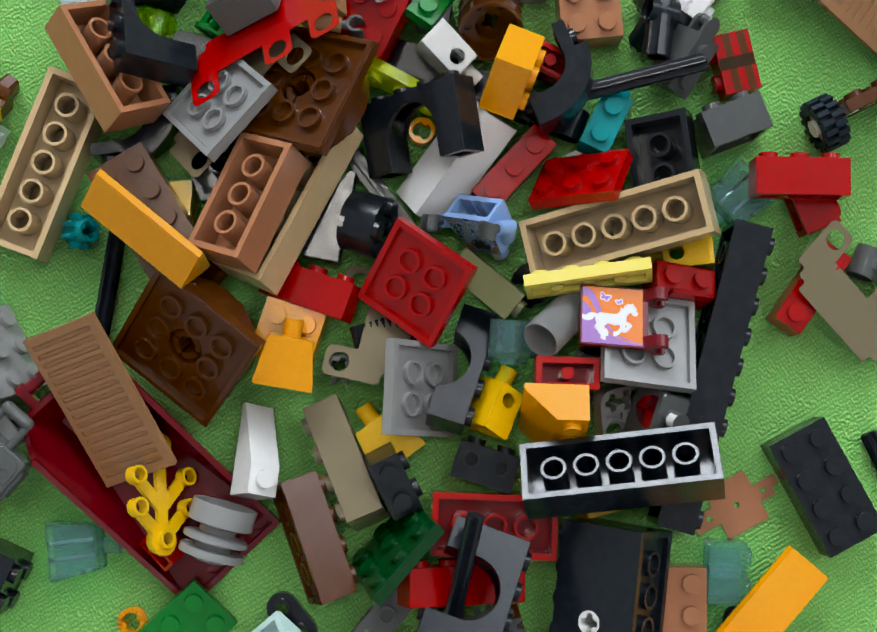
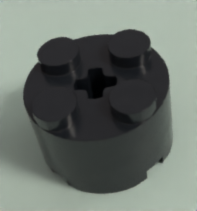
[336,191,399,259]

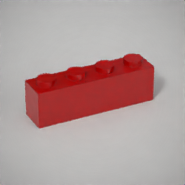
[397,558,525,609]

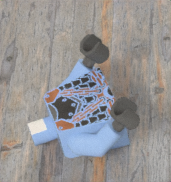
[419,194,517,261]

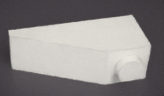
[230,403,280,500]

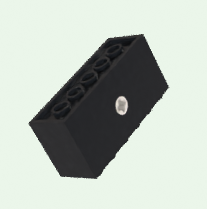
[549,518,673,632]

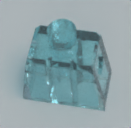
[710,156,778,227]
[45,520,123,583]

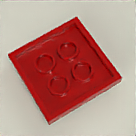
[357,217,478,348]

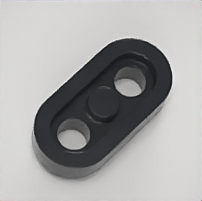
[267,591,318,632]

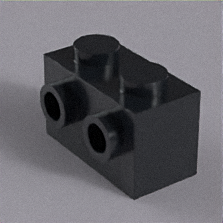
[450,435,520,494]
[363,442,423,521]

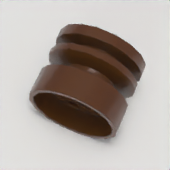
[458,0,523,61]

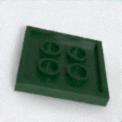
[350,505,445,606]

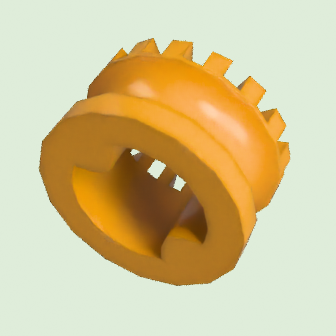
[408,117,436,147]
[117,606,148,632]

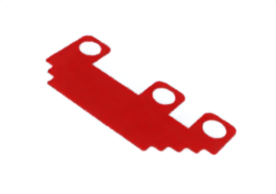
[191,0,339,106]

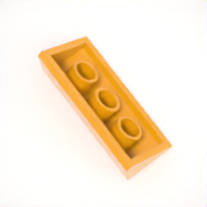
[80,169,210,289]
[715,545,829,632]

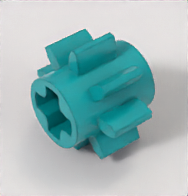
[61,212,100,250]

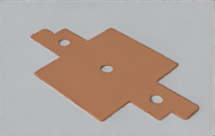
[696,471,778,539]

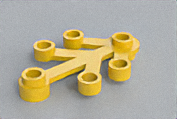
[125,434,197,556]

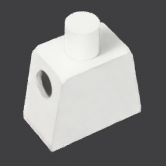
[415,18,483,86]

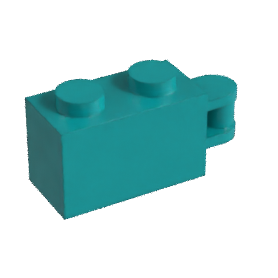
[576,90,634,154]

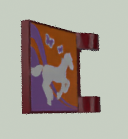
[579,284,669,356]

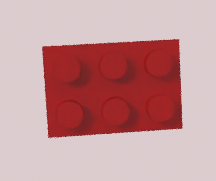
[528,149,633,210]

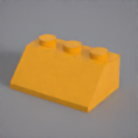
[518,383,590,443]

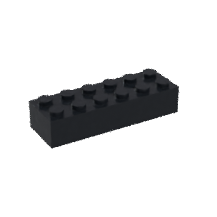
[519,422,725,520]

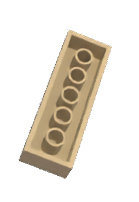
[0,66,102,263]
[212,127,364,295]
[518,168,721,274]

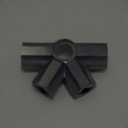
[628,0,681,61]

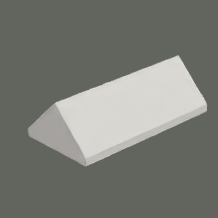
[396,100,517,229]

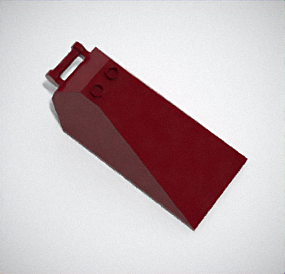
[14,371,281,595]

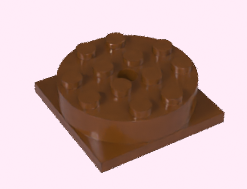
[239,26,379,157]
[112,269,266,428]

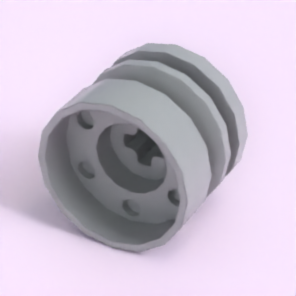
[178,495,258,566]

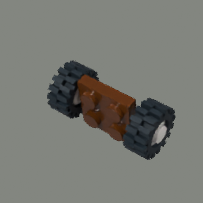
[799,80,877,154]

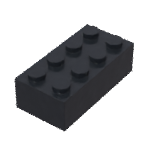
[624,108,700,187]
[760,417,877,558]

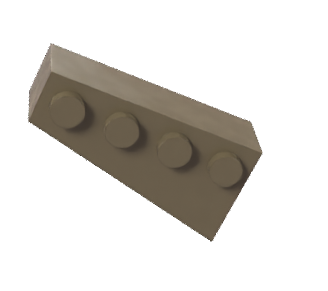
[301,394,391,531]

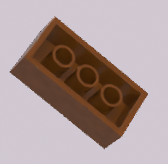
[86,141,195,279]

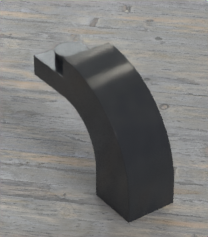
[528,19,593,136]
[90,85,181,164]

